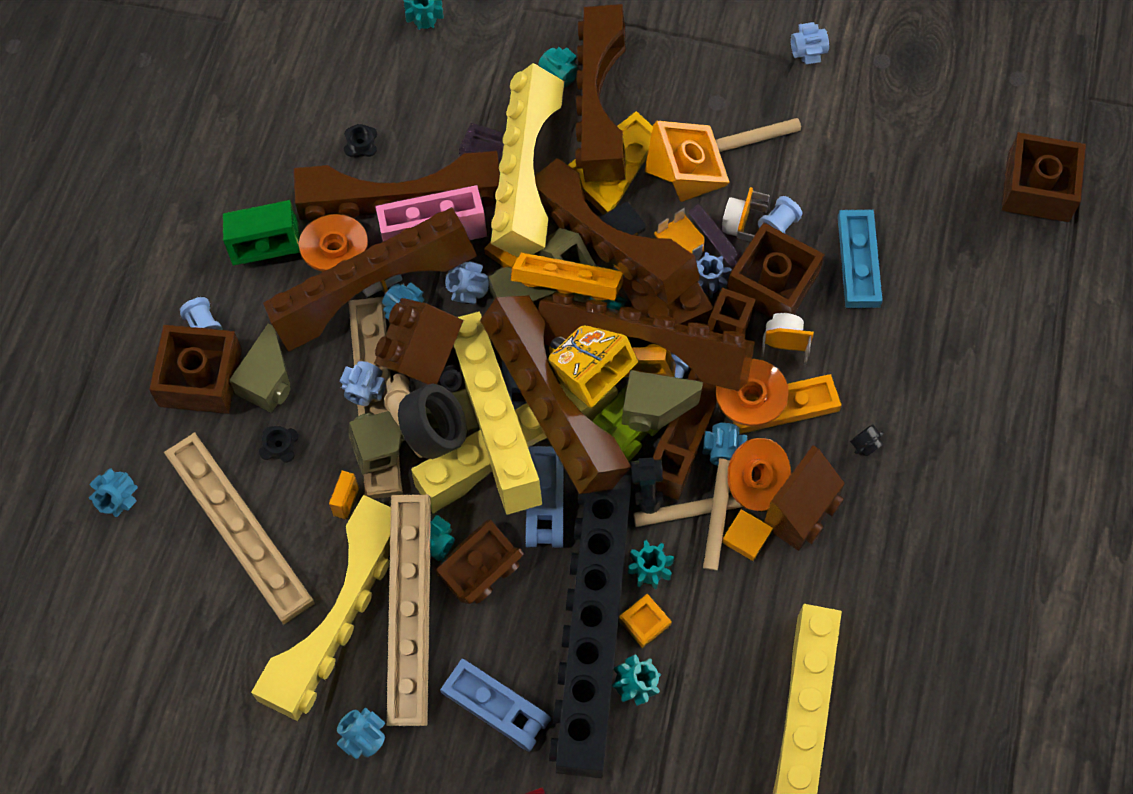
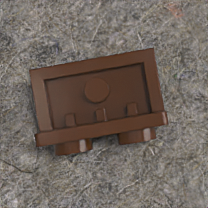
[433,520,524,604]

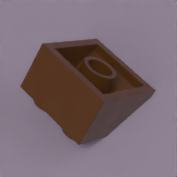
[764,445,845,551]

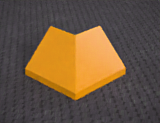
[644,121,729,202]

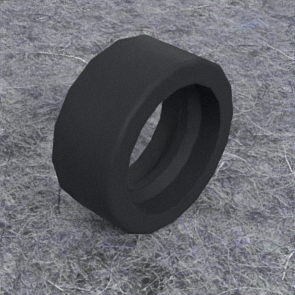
[398,384,467,459]

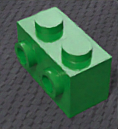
[223,200,300,266]

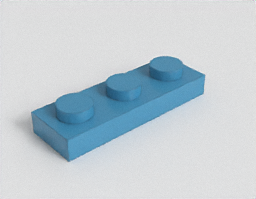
[838,210,882,308]

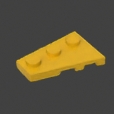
[568,111,653,215]

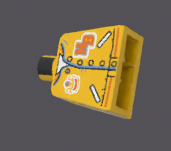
[548,325,639,408]

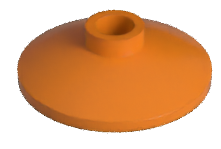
[299,214,368,272]
[716,359,789,426]
[727,438,791,511]

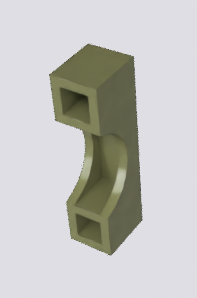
[349,385,480,475]

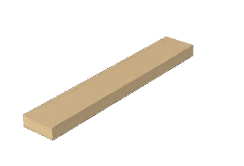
[348,297,403,499]
[164,432,315,625]
[387,494,431,726]

